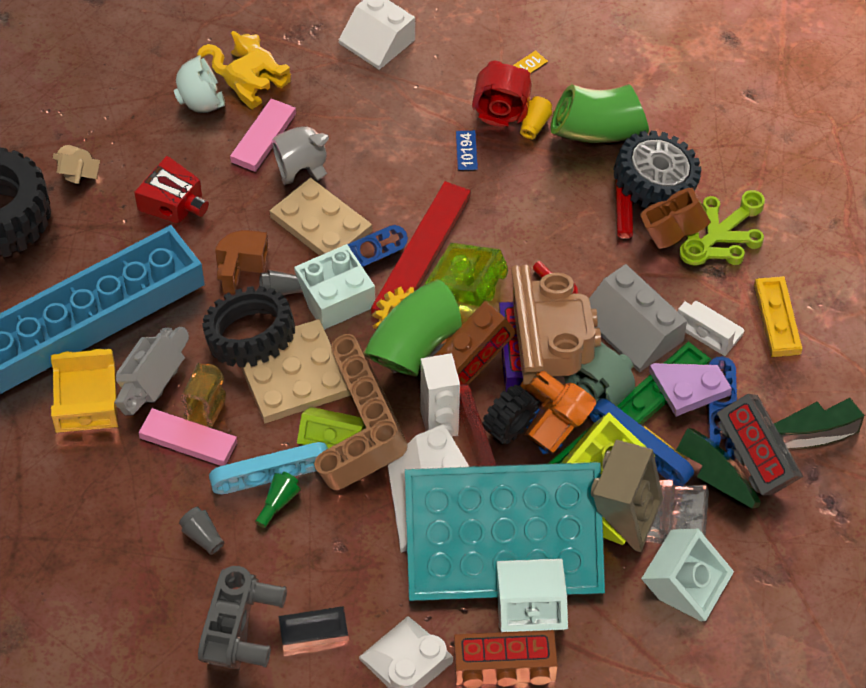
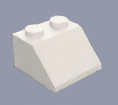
[339,0,415,70]

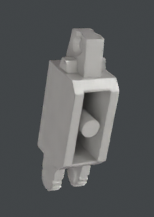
[114,327,189,415]

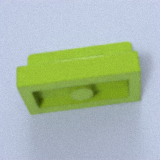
[297,407,366,449]

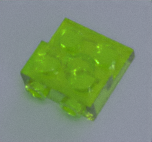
[424,243,508,308]

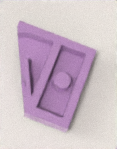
[649,363,732,416]

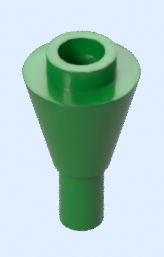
[255,472,301,528]

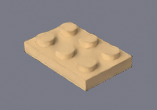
[270,178,372,256]

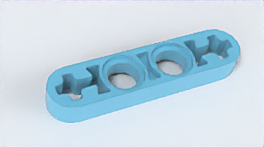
[209,442,328,494]

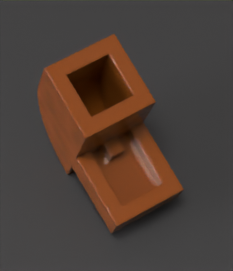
[215,230,269,294]

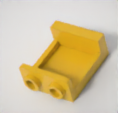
[51,349,118,433]

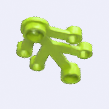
[680,190,765,265]

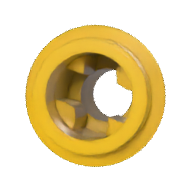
[520,96,553,140]

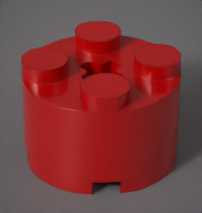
[472,60,532,127]

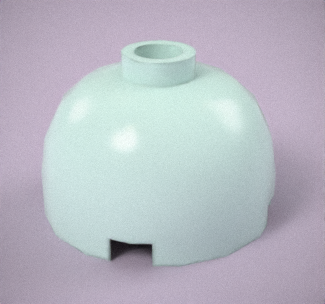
[174,55,225,113]

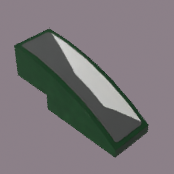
[774,397,865,449]

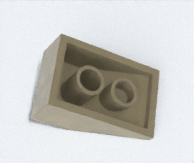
[591,440,663,552]

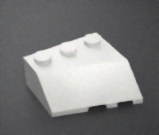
[388,424,469,553]

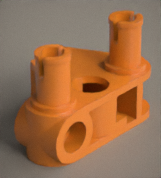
[520,370,596,453]

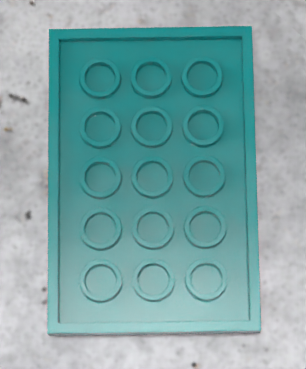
[404,462,605,601]

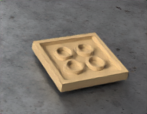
[241,319,351,424]

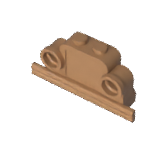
[511,265,601,384]

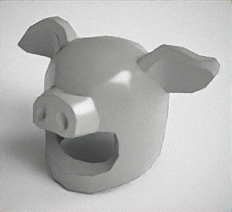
[272,126,329,186]

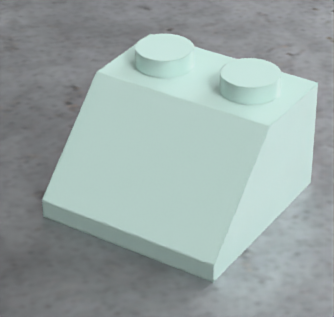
[641,528,734,621]

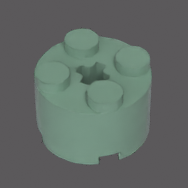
[564,342,635,406]

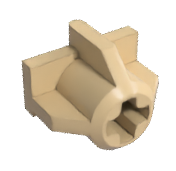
[53,145,100,184]

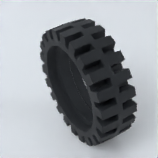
[202,286,295,367]

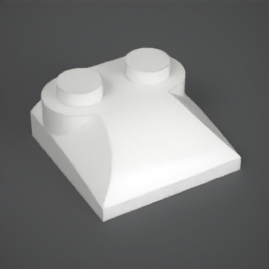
[359,616,453,688]

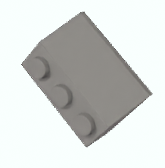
[589,264,687,373]

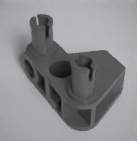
[198,566,287,670]

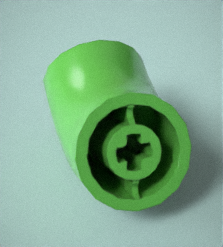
[550,84,649,143]
[363,279,462,376]

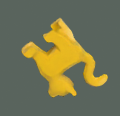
[197,31,291,109]

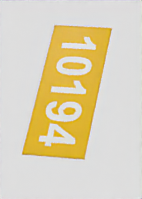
[513,50,548,73]

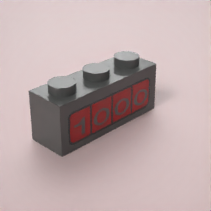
[717,394,803,495]

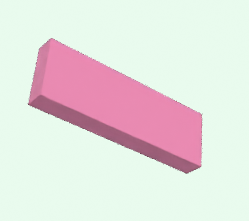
[230,98,296,172]
[139,408,237,466]

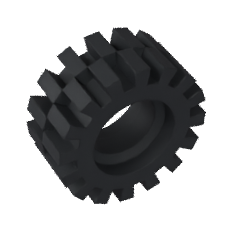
[482,385,539,444]

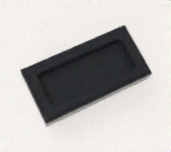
[278,606,349,651]

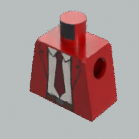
[134,156,209,223]

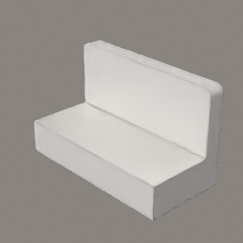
[678,301,744,356]

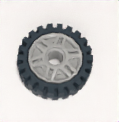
[613,130,702,208]

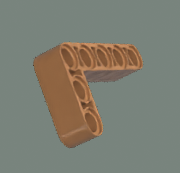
[314,334,408,490]

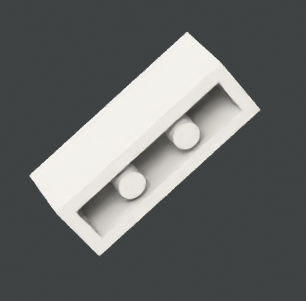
[420,353,460,437]

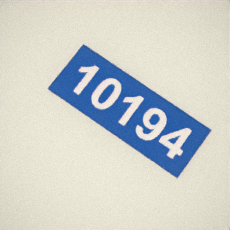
[456,130,478,170]

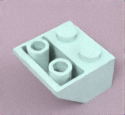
[294,244,375,330]
[496,559,568,632]

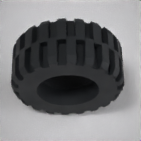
[0,147,51,258]

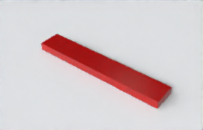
[371,181,471,314]

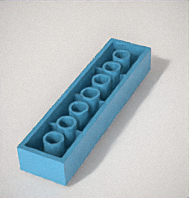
[0,225,205,394]

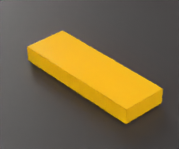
[754,276,802,357]

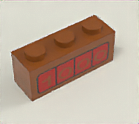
[434,301,517,394]
[454,630,558,688]

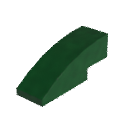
[676,428,761,508]

